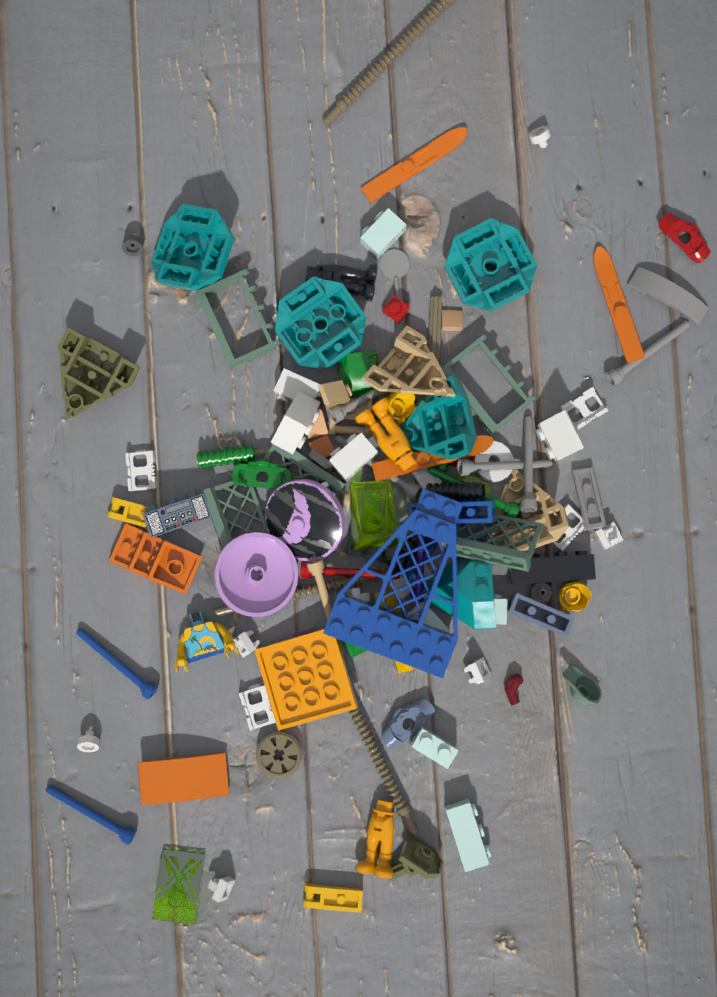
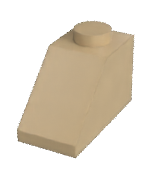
[318,380,352,411]

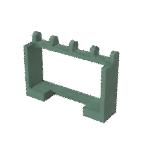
[195,269,282,370]
[442,334,537,436]

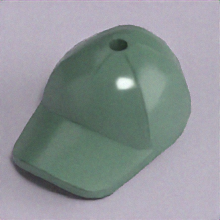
[563,666,602,706]

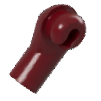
[504,674,523,705]

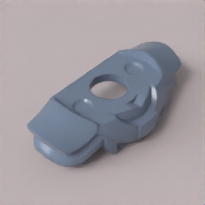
[381,698,435,749]

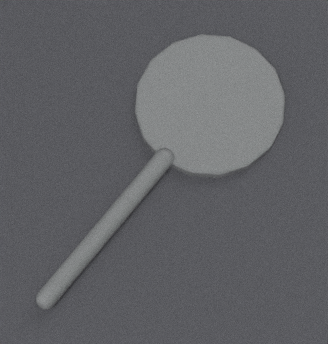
[379,249,410,299]

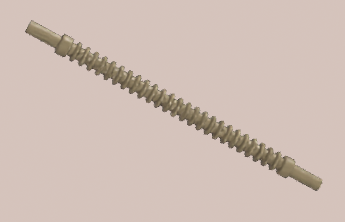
[322,0,455,126]
[214,562,414,616]
[349,703,418,835]

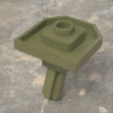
[391,832,443,879]

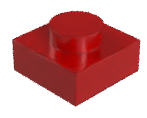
[382,295,411,324]

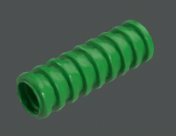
[197,443,255,469]

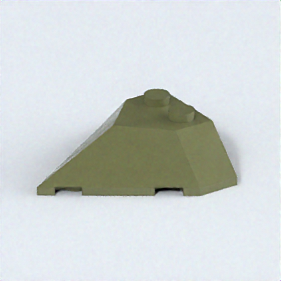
[58,327,141,420]

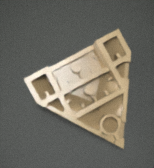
[362,326,455,397]
[487,469,569,552]

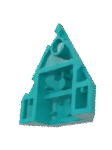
[402,375,477,460]
[423,557,497,630]

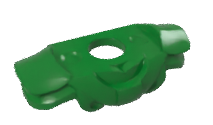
[232,459,293,489]

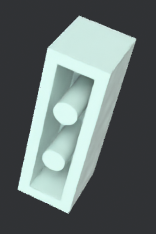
[445,799,491,872]

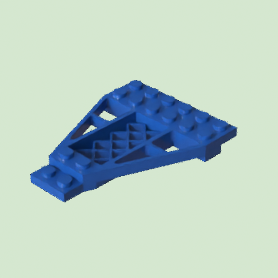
[323,488,463,678]

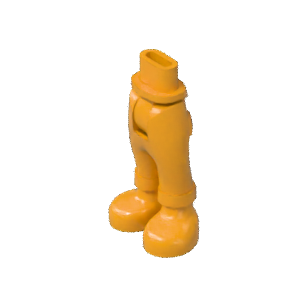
[355,397,417,472]
[355,799,395,879]

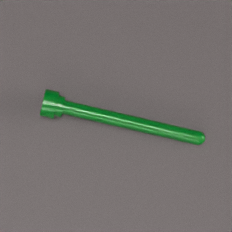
[428,467,520,518]

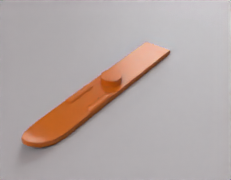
[361,127,467,203]
[593,246,645,363]
[372,435,494,482]

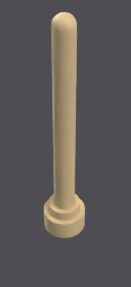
[307,559,345,655]

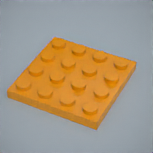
[255,629,358,731]

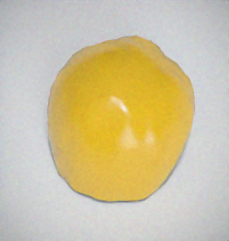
[387,392,416,425]
[559,581,591,612]

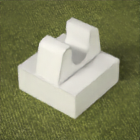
[594,522,623,550]
[347,588,370,601]
[233,630,260,658]
[464,657,492,684]
[207,876,235,902]

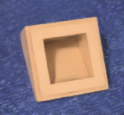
[441,310,463,331]
[307,409,328,439]

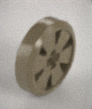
[256,731,302,778]

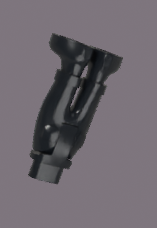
[305,263,378,301]

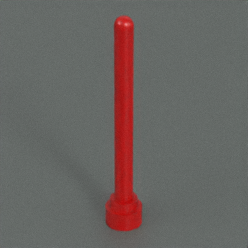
[300,561,401,580]

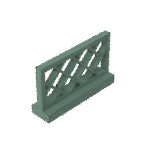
[257,444,347,498]
[202,481,269,549]
[446,514,544,572]

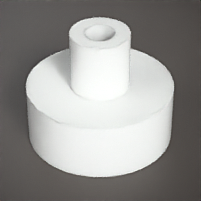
[529,126,551,148]
[77,730,100,752]

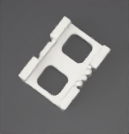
[560,387,608,431]
[125,451,158,492]
[552,504,584,552]
[239,685,276,731]

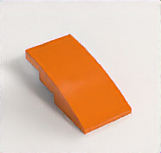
[109,523,203,595]
[137,752,229,805]

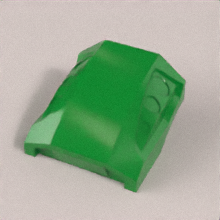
[337,351,382,398]

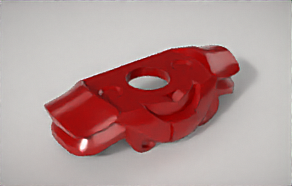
[658,213,711,263]

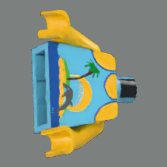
[174,611,240,673]

